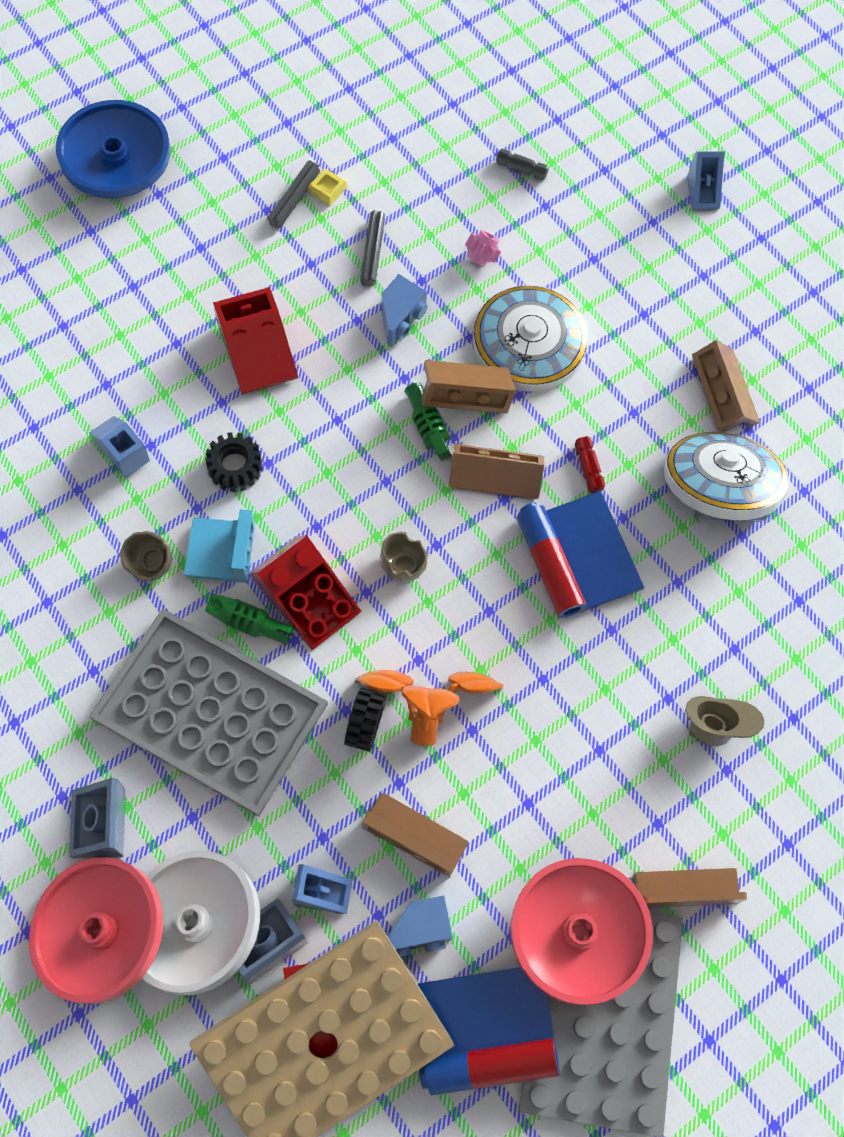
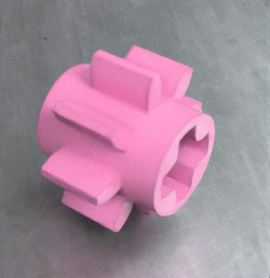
[465,230,501,266]

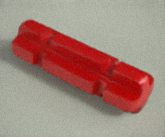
[575,436,605,493]

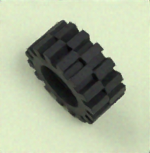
[205,432,262,492]
[344,687,386,752]

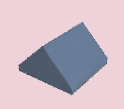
[69,778,125,858]
[238,898,308,985]

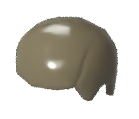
[120,531,173,581]
[380,531,428,582]

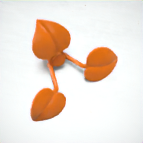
[355,670,504,746]

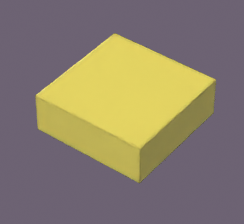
[308,168,347,206]

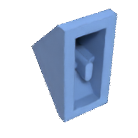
[687,151,725,209]
[292,864,353,914]

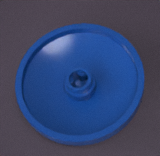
[56,100,171,199]

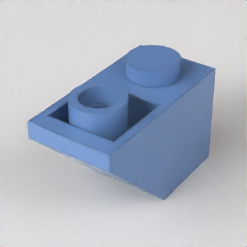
[381,274,428,347]
[89,416,150,478]
[388,895,453,958]

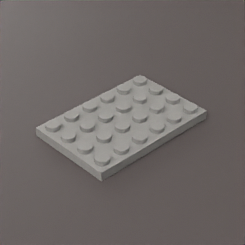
[89,608,328,817]
[518,912,683,1137]

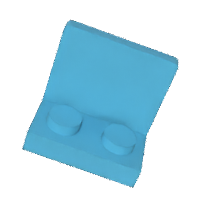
[184,509,255,583]

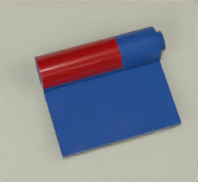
[516,491,644,618]
[418,967,560,1096]

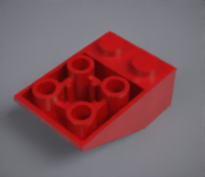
[213,287,298,394]
[249,535,362,650]

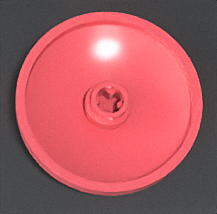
[29,857,163,1004]
[510,858,653,1005]

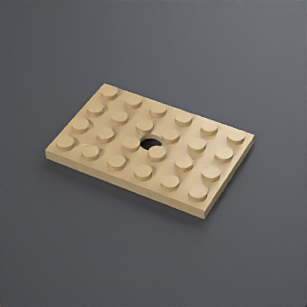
[189,920,455,1137]

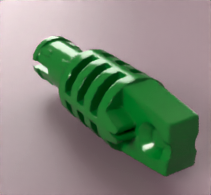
[404,382,452,461]
[205,594,294,646]

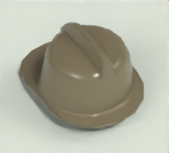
[685,696,765,747]

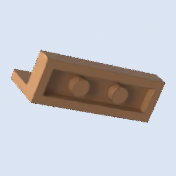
[692,340,760,432]
[421,360,516,413]
[449,444,544,499]
[362,793,468,878]
[634,868,747,908]

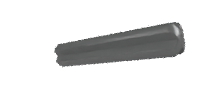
[267,160,320,229]
[360,210,385,286]

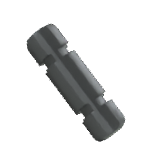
[496,149,549,180]

